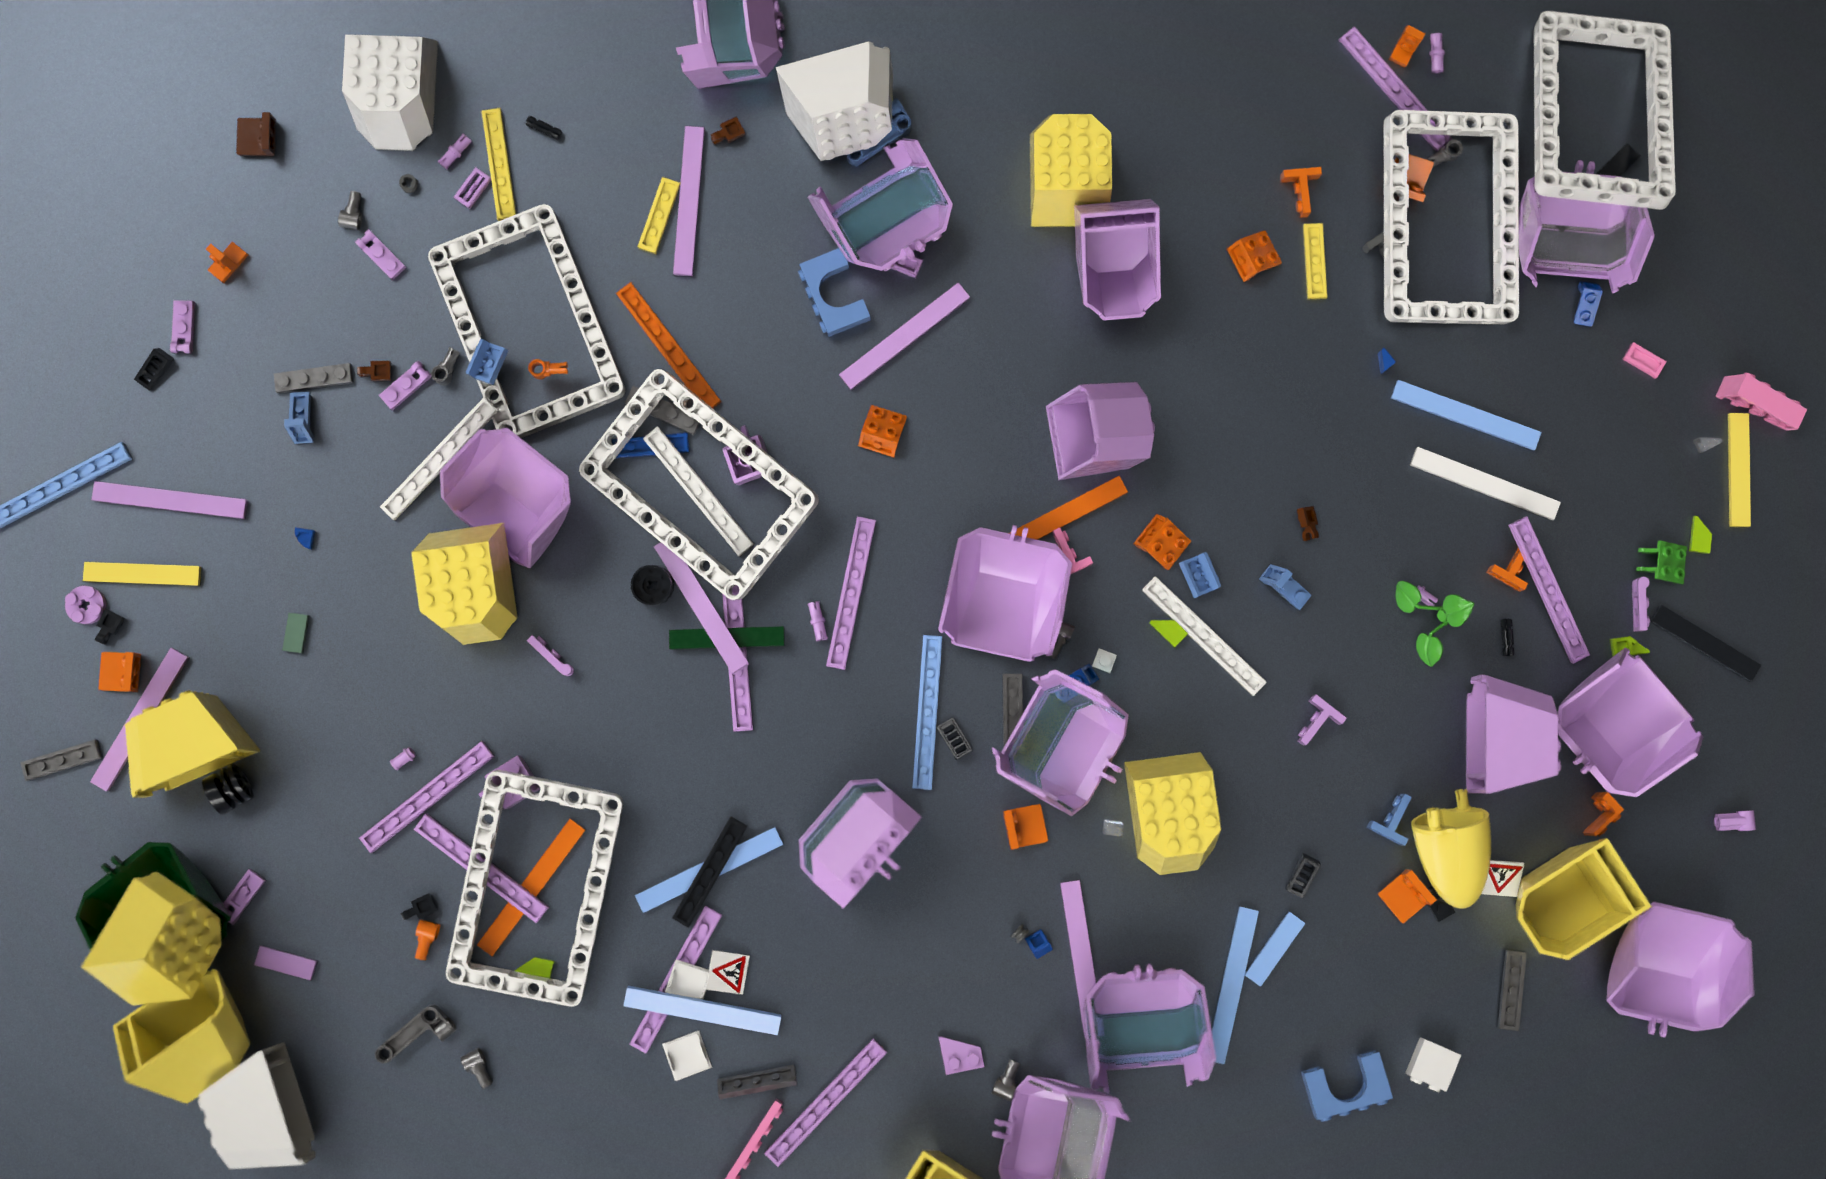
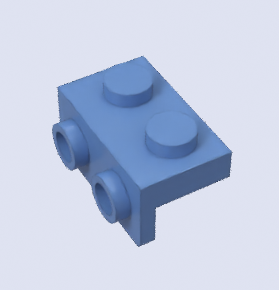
[466,339,509,385]
[1179,552,1221,598]

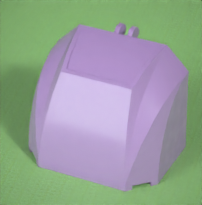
[440,428,571,568]
[938,525,1072,662]
[1558,647,1703,797]
[1606,902,1754,1038]

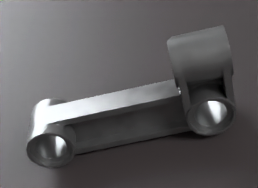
[375,1004,457,1063]

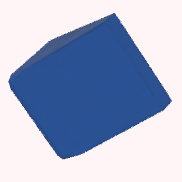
[1378,348,1396,374]
[1025,929,1053,959]

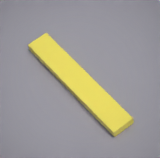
[482,108,516,221]
[1728,413,1751,527]
[83,562,201,586]

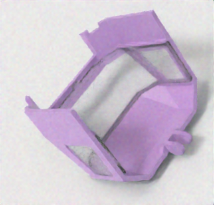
[1519,160,1655,294]
[992,1075,1130,1179]

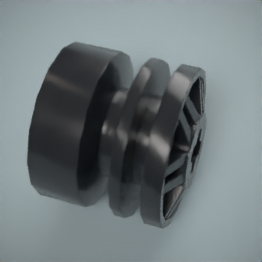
[631,565,674,605]
[202,763,254,815]

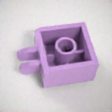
[723,425,767,485]
[479,755,541,809]

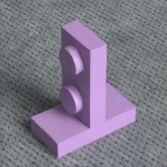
[1297,694,1347,746]

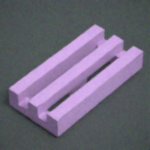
[454,167,491,209]

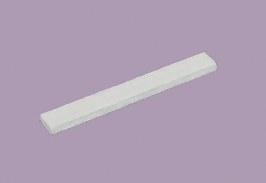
[380,397,499,520]
[643,426,754,557]
[1410,447,1561,520]
[1142,576,1267,696]

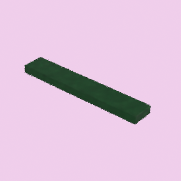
[669,626,785,650]

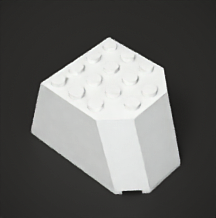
[342,35,438,150]
[776,41,893,161]
[199,1042,315,1169]

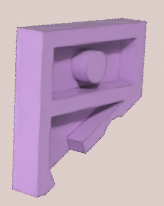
[939,1036,984,1075]

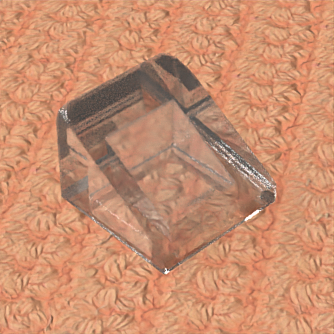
[1693,437,1722,453]
[1102,819,1123,837]

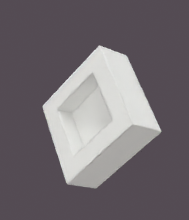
[1092,648,1117,673]

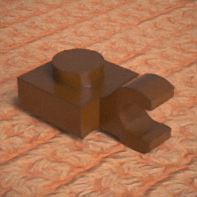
[710,116,745,145]
[357,361,391,381]
[1297,506,1319,541]

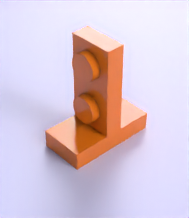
[1389,25,1426,68]
[1280,167,1322,218]
[206,241,248,283]
[1486,548,1528,592]

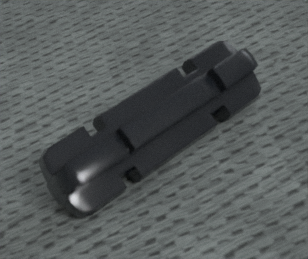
[526,116,562,140]
[1501,618,1514,656]

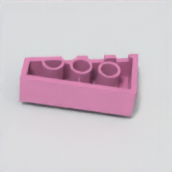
[1715,373,1807,431]

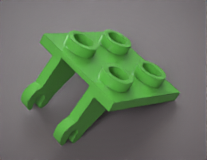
[1636,540,1687,584]

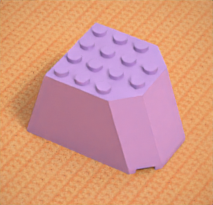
[1074,199,1161,320]
[1046,382,1155,480]
[1466,675,1561,794]

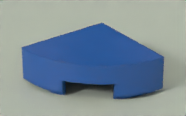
[295,527,316,550]

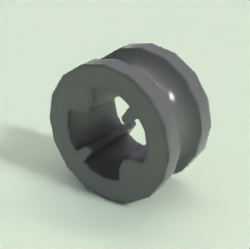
[399,174,418,193]
[1010,924,1029,943]

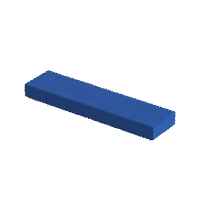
[612,433,689,459]

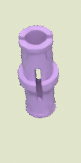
[1429,33,1445,73]
[438,134,472,170]
[808,601,828,641]

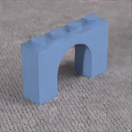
[798,248,870,337]
[1301,1050,1393,1122]

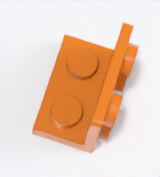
[1394,154,1434,202]
[1227,230,1282,282]
[858,405,907,457]
[1133,514,1191,570]
[98,652,141,692]
[1582,792,1624,836]
[1003,804,1048,850]
[1378,869,1437,923]

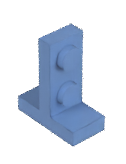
[284,392,314,444]
[1259,564,1311,610]
[1366,793,1412,846]

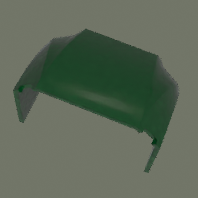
[75,842,231,951]

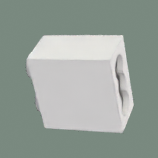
[1406,1037,1461,1092]

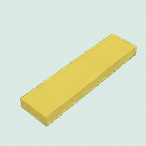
[638,177,680,254]
[1303,223,1327,299]

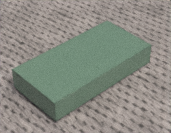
[282,613,309,654]

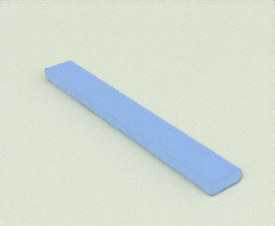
[1390,380,1541,451]
[0,442,132,529]
[912,635,942,790]
[635,827,784,913]
[1211,906,1259,1064]
[624,986,781,1035]

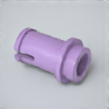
[1417,585,1438,606]
[390,747,416,770]

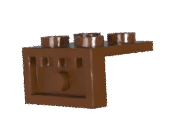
[236,112,276,156]

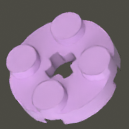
[65,586,106,624]

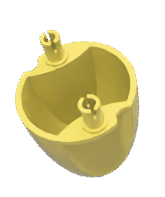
[1411,789,1491,909]

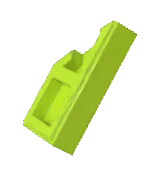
[1689,516,1712,554]
[1149,620,1188,648]
[1610,636,1650,656]
[515,957,554,979]

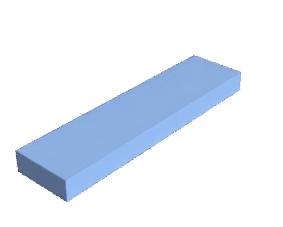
[1245,911,1305,987]

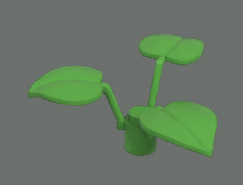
[1396,581,1475,667]

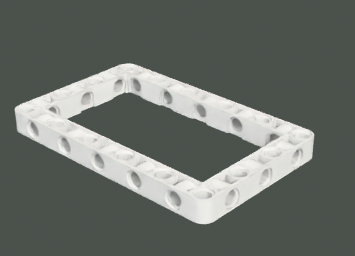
[1534,11,1676,209]
[1384,110,1519,325]
[428,204,625,438]
[579,369,819,600]
[446,770,623,1007]

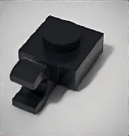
[95,609,125,645]
[1427,886,1456,922]
[401,893,438,920]

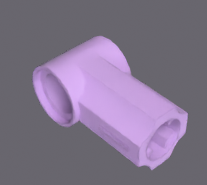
[1714,810,1756,831]

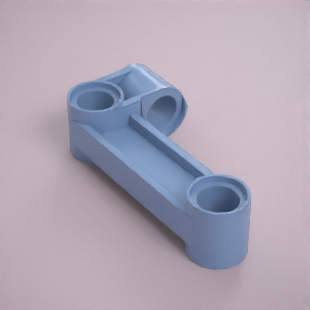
[847,98,911,166]

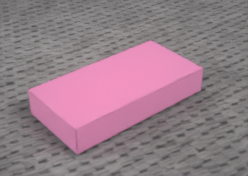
[1622,342,1667,379]

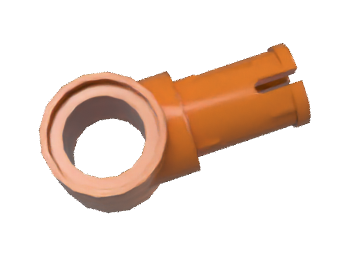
[528,359,568,380]
[415,919,440,960]

